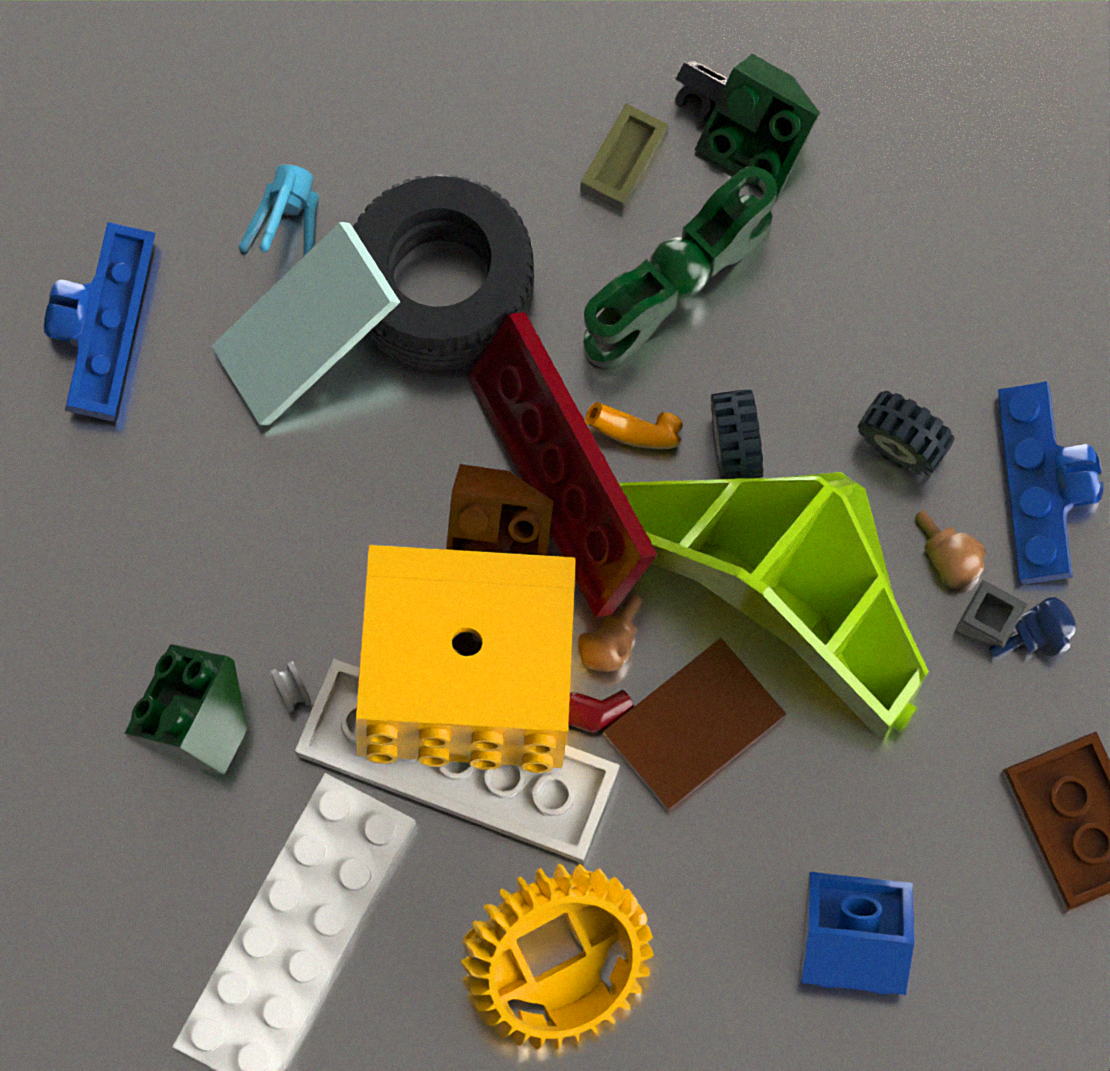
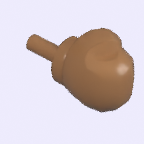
[915,510,986,588]
[578,595,642,672]

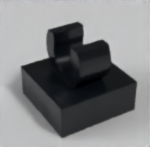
[675,60,728,119]

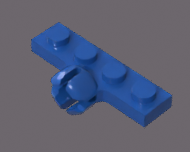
[43,222,156,422]
[998,381,1103,585]

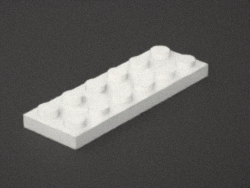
[295,658,620,864]
[173,773,416,1071]

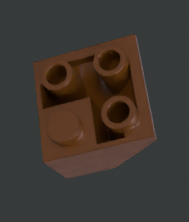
[446,464,554,556]

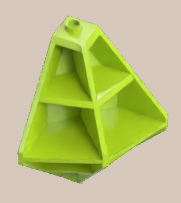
[618,472,929,740]

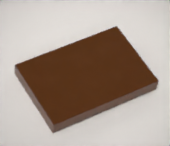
[603,638,787,813]
[1001,731,1110,914]

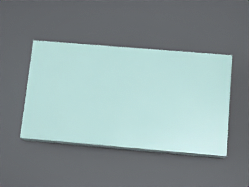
[211,222,400,425]

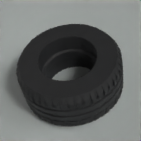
[353,174,534,371]

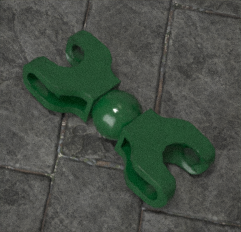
[583,166,777,369]

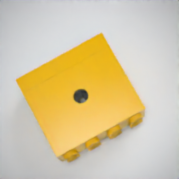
[356,545,576,773]

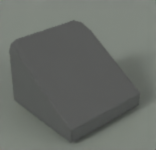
[955,580,1027,648]

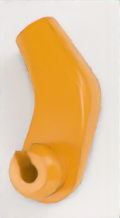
[585,402,683,449]

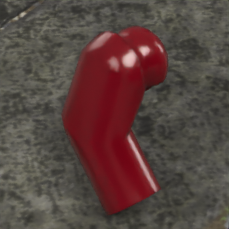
[568,690,634,732]

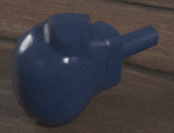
[989,597,1077,659]

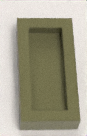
[580,103,669,211]

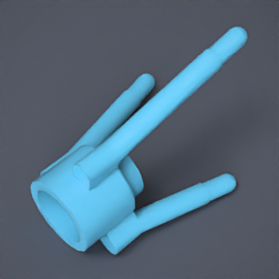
[239,164,319,257]

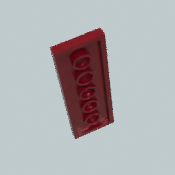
[468,312,658,617]

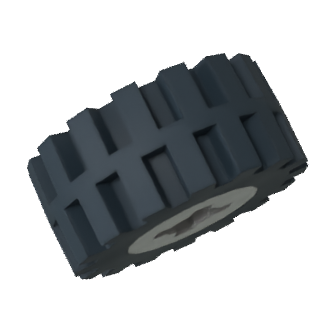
[711,389,764,479]
[857,391,955,476]

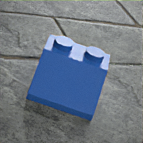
[801,872,915,995]

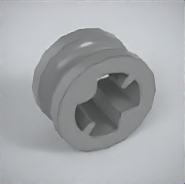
[269,661,312,713]

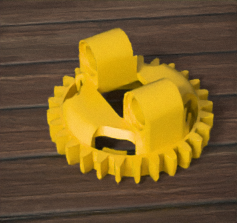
[461,864,654,1050]

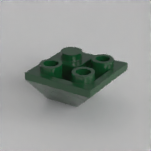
[694,53,820,197]
[124,644,247,775]

